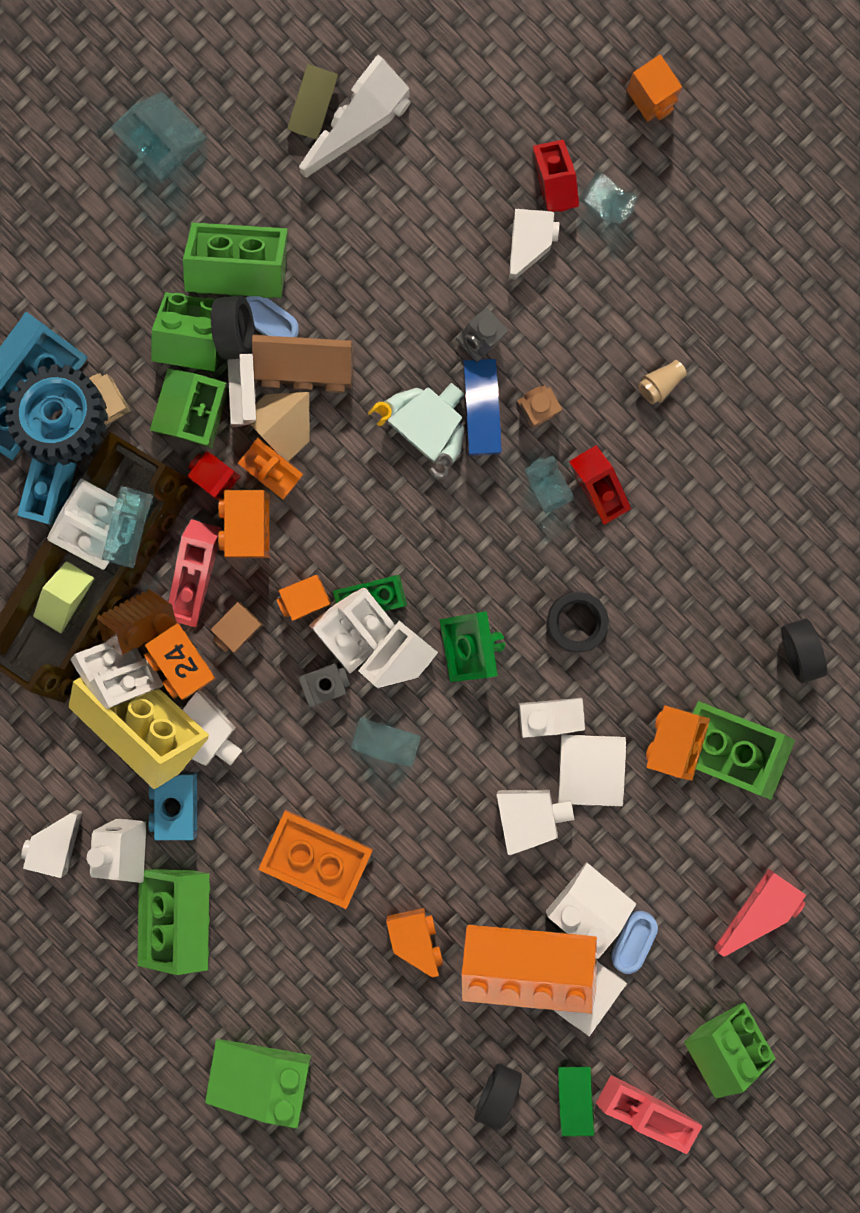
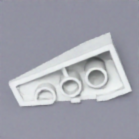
[299,55,411,178]

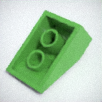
[693,701,795,800]
[205,1039,311,1129]

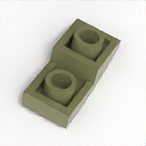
[287,63,338,140]

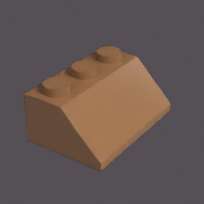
[252,335,354,393]

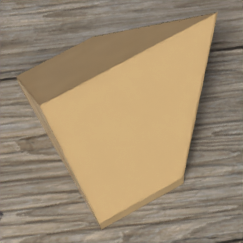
[250,392,310,462]

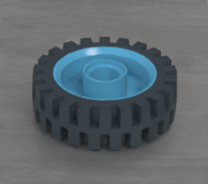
[5,364,108,465]

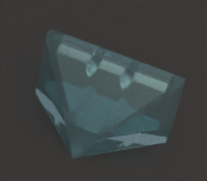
[351,717,421,767]

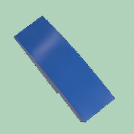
[464,359,502,456]

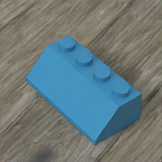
[0,312,88,460]

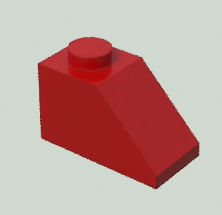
[532,140,579,212]
[569,445,631,525]
[188,451,241,500]

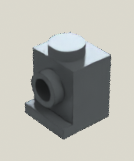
[455,307,508,363]
[299,663,351,708]

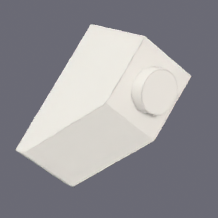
[509,209,559,280]
[358,621,438,688]
[518,698,585,738]
[21,810,83,878]

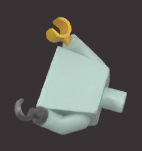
[368,383,465,479]

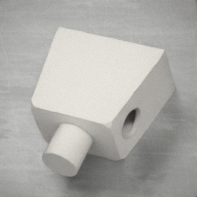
[183,691,242,766]
[497,790,575,855]
[87,819,147,883]

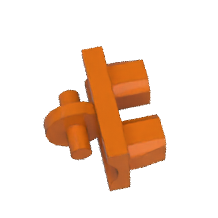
[238,438,304,500]

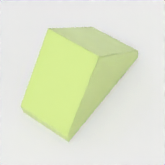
[33,561,95,633]

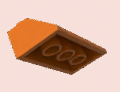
[462,925,597,1014]

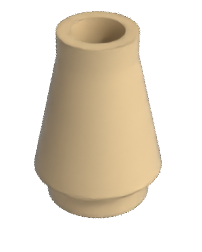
[638,360,687,404]

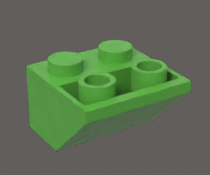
[151,292,220,372]
[150,369,229,449]
[684,1003,776,1099]

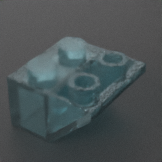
[111,91,207,183]

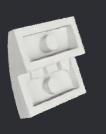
[228,354,256,427]
[47,478,137,570]
[309,588,395,673]
[71,643,163,709]
[558,735,626,806]
[554,961,627,1036]

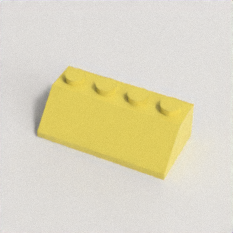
[69,677,209,789]

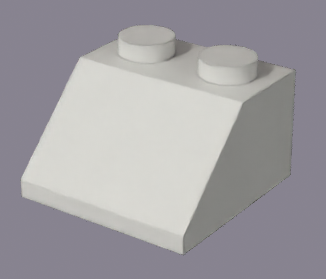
[546,862,636,959]

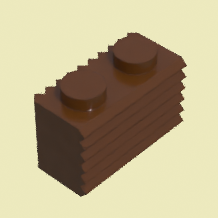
[97,588,177,656]

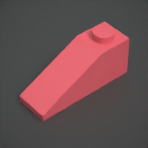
[169,519,222,627]
[714,869,806,957]

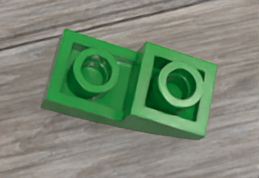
[333,575,407,611]
[558,1067,595,1137]

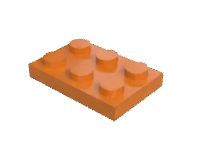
[258,810,373,909]

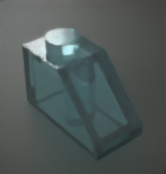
[102,486,153,568]

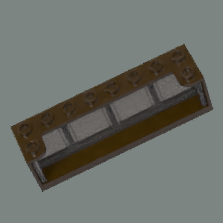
[0,432,196,703]

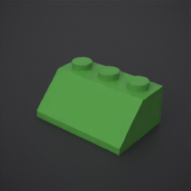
[183,222,288,298]
[137,869,210,975]

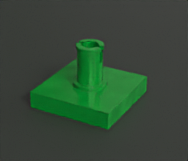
[439,611,505,682]

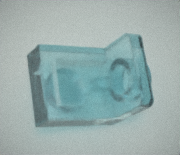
[579,173,638,224]
[525,456,574,514]

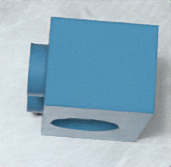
[17,457,77,525]
[149,772,197,840]

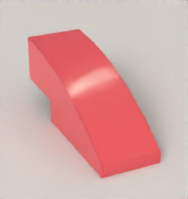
[596,1075,702,1154]

